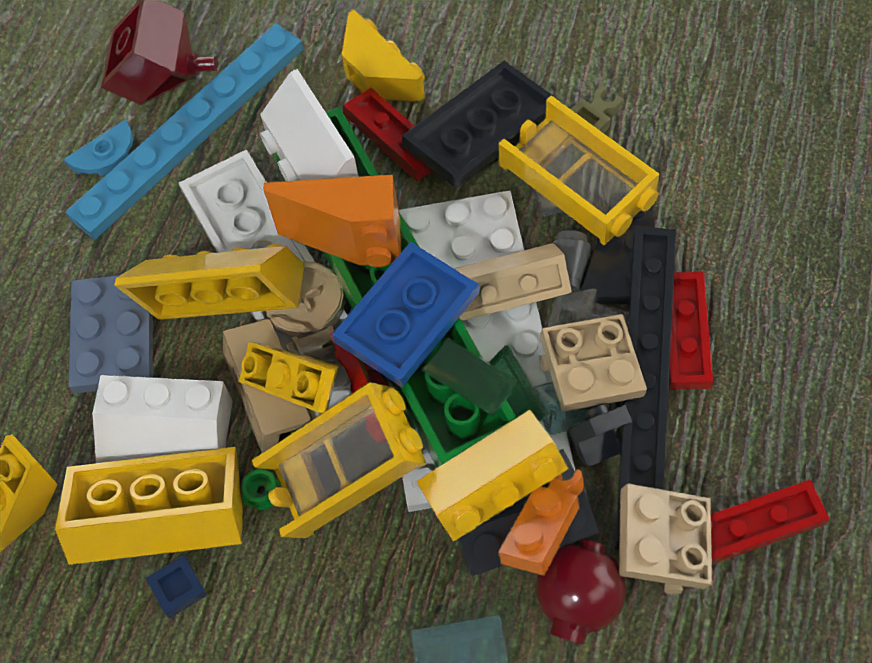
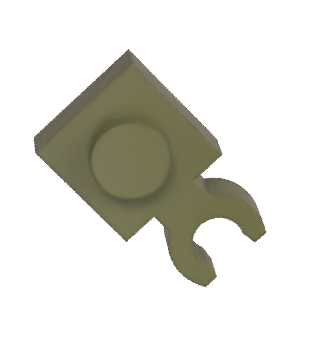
[571,85,622,133]

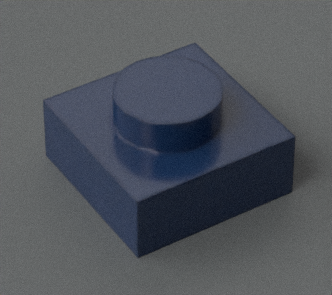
[146,555,208,619]

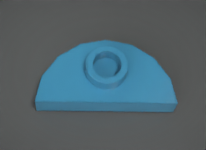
[63,119,134,176]

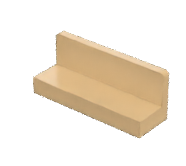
[454,244,572,321]
[223,319,310,453]

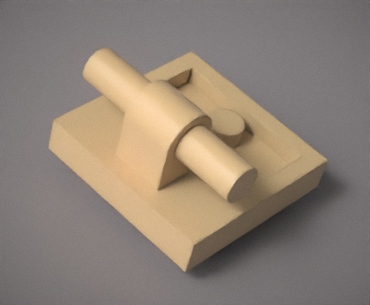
[539,314,647,412]
[619,484,712,594]

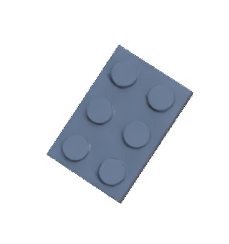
[69,275,153,394]

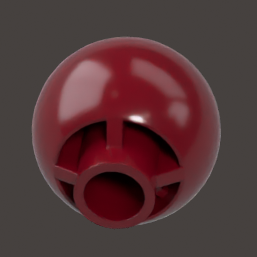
[536,539,626,645]

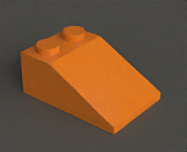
[263,175,401,267]

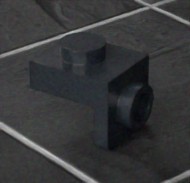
[568,403,632,467]

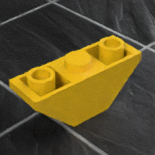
[342,10,425,101]
[238,341,339,413]
[0,434,58,552]

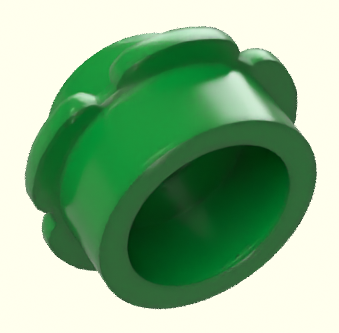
[241,469,282,510]

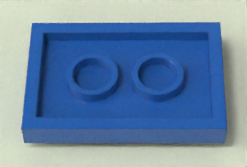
[332,242,480,387]

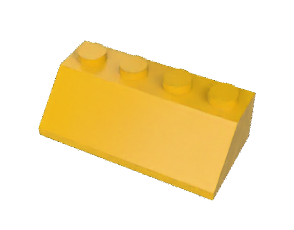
[114,244,305,320]
[55,447,243,565]

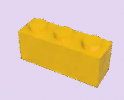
[416,410,568,542]

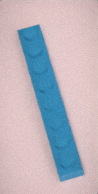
[65,23,303,240]

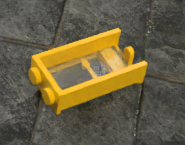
[499,96,659,245]
[252,382,427,538]

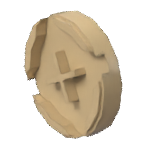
[266,261,345,338]

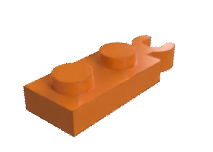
[499,470,584,575]

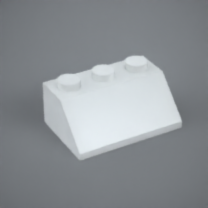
[260,69,358,181]
[92,375,233,463]

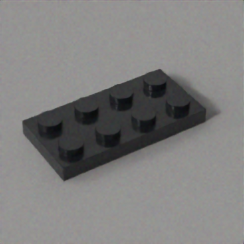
[401,60,560,189]

